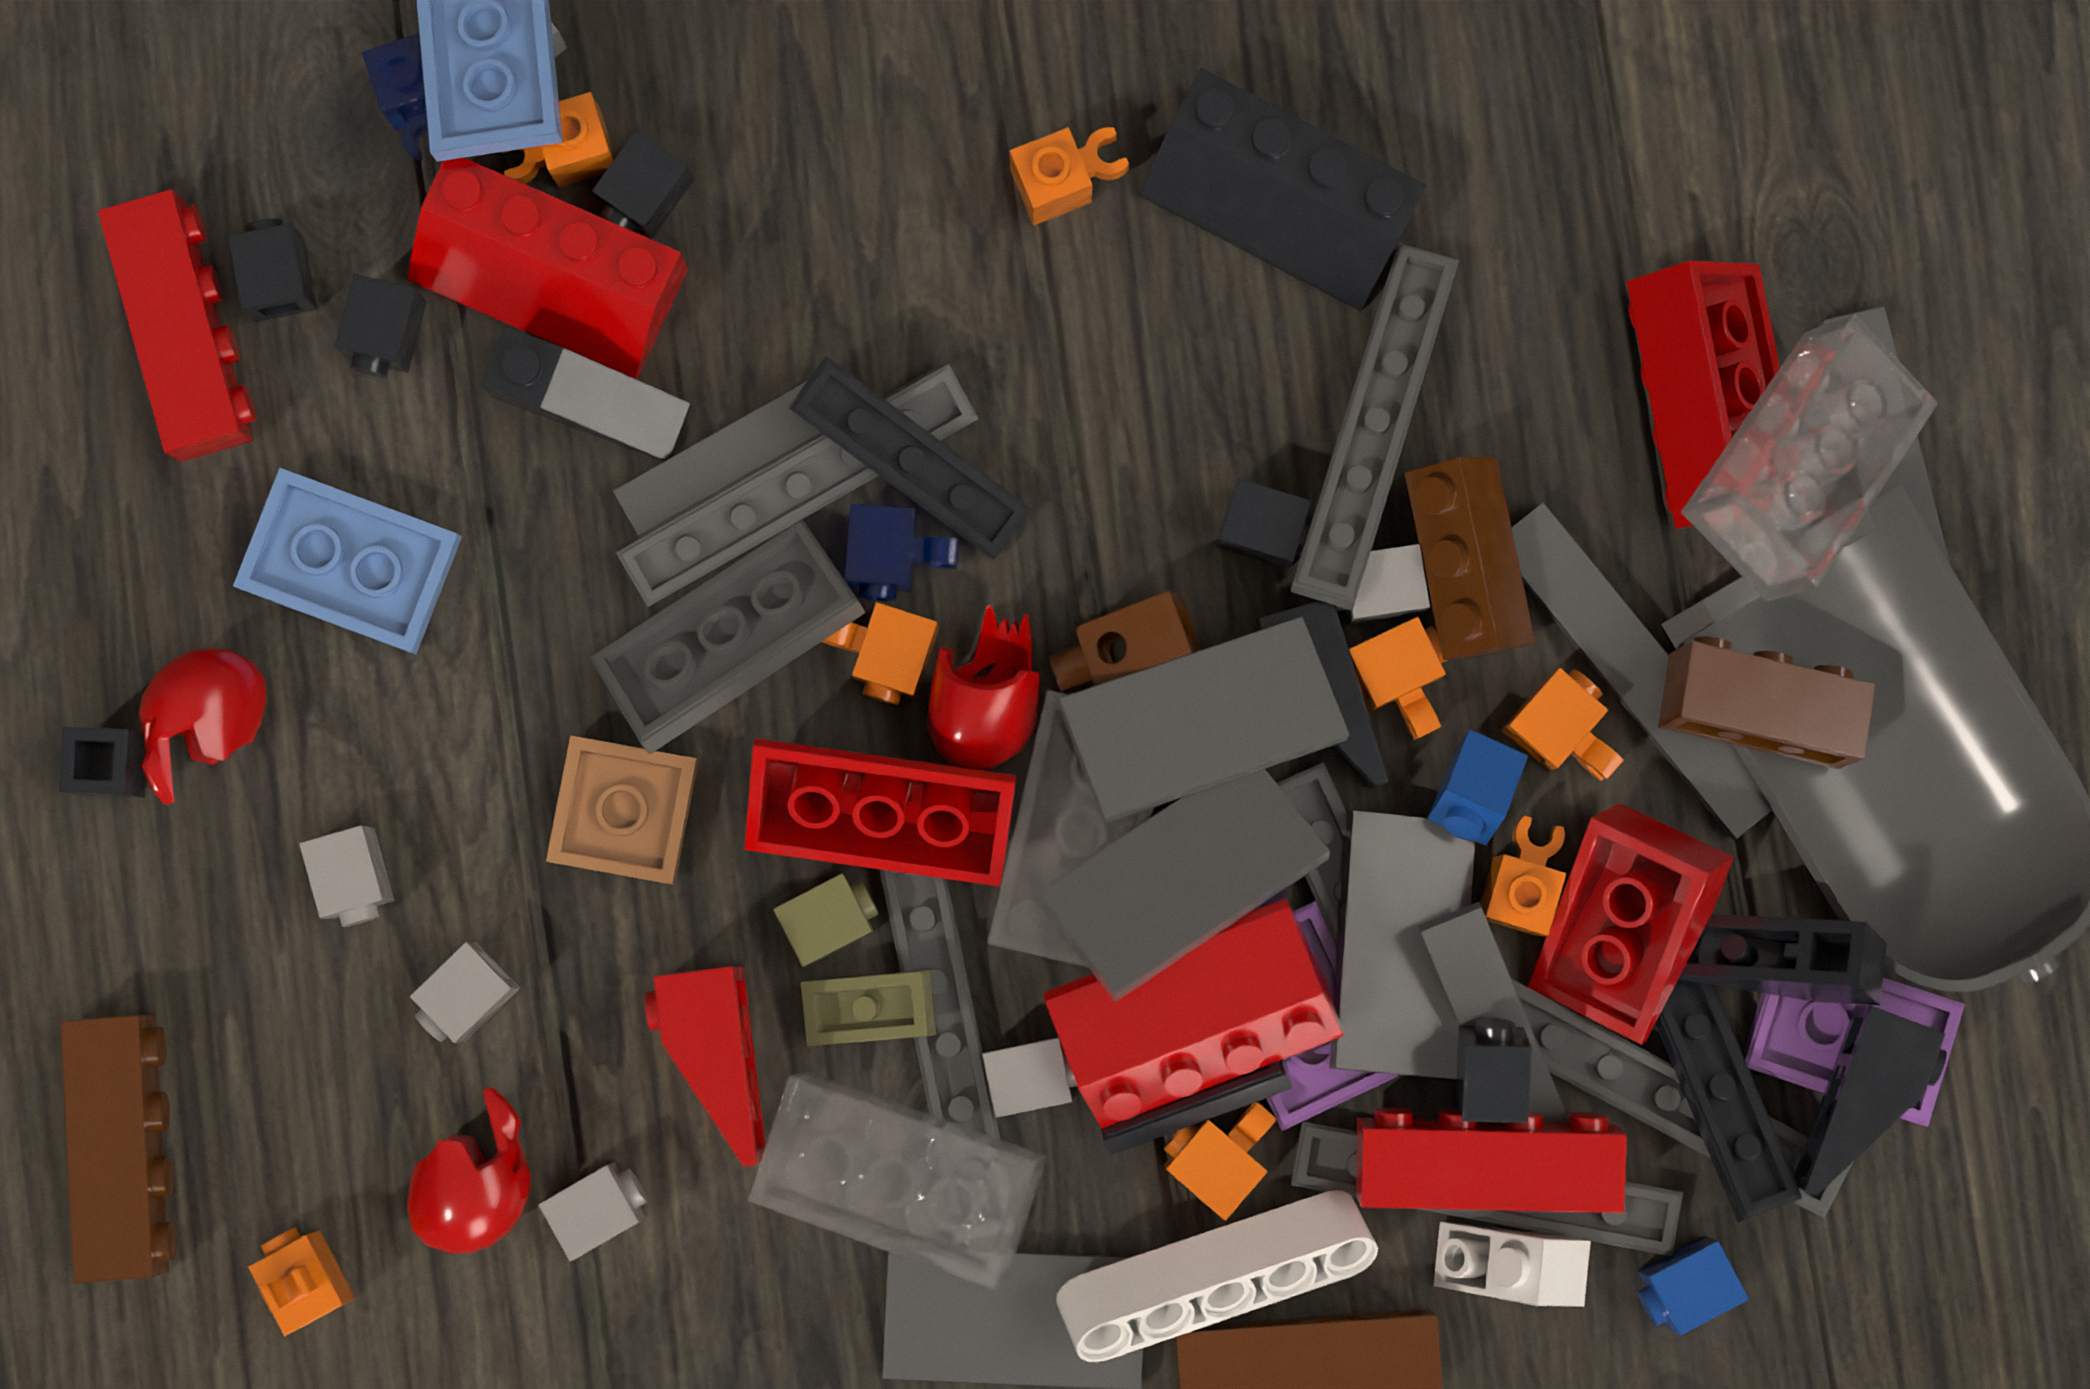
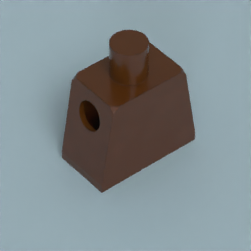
[1049,590,1203,691]

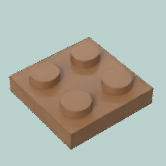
[546,735,699,885]

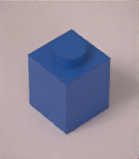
[1427,729,1528,846]
[1637,1236,1749,1336]

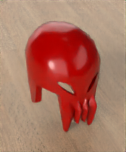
[926,604,1040,770]
[138,646,267,805]
[407,1087,532,1255]

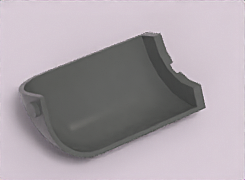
[1661,485,2090,992]

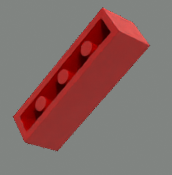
[97,189,257,462]
[1355,1108,1627,1213]

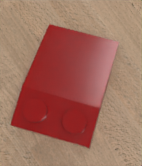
[1528,803,1734,1045]
[645,967,768,1167]

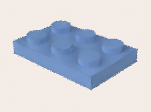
[417,0,563,162]
[233,468,462,655]

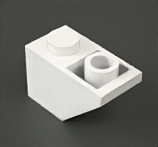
[1433,1222,1591,1306]

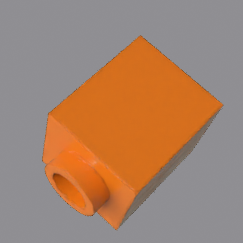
[500,92,615,188]
[1010,127,1129,226]
[822,602,939,706]
[1348,617,1447,740]
[1501,668,1624,782]
[1480,816,1567,936]
[1163,1102,1277,1221]
[248,1227,356,1336]

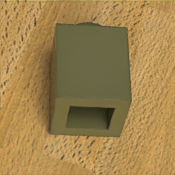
[773,873,879,967]

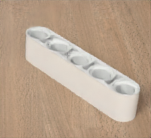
[1056,1190,1378,1362]

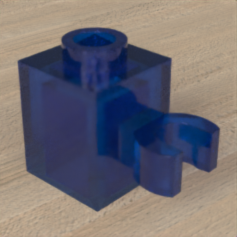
[361,33,428,162]
[845,504,959,601]

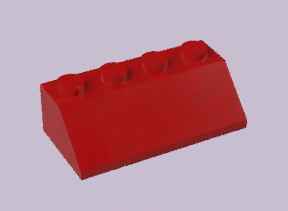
[406,158,689,380]
[1626,260,1808,529]
[745,738,1016,887]
[1043,898,1344,1129]

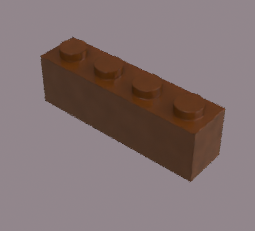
[60,1014,177,1284]
[1174,1308,1443,1389]

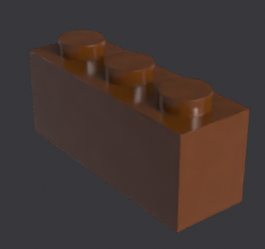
[1405,457,1536,660]
[1658,636,1875,769]

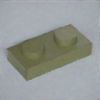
[801,970,936,1046]

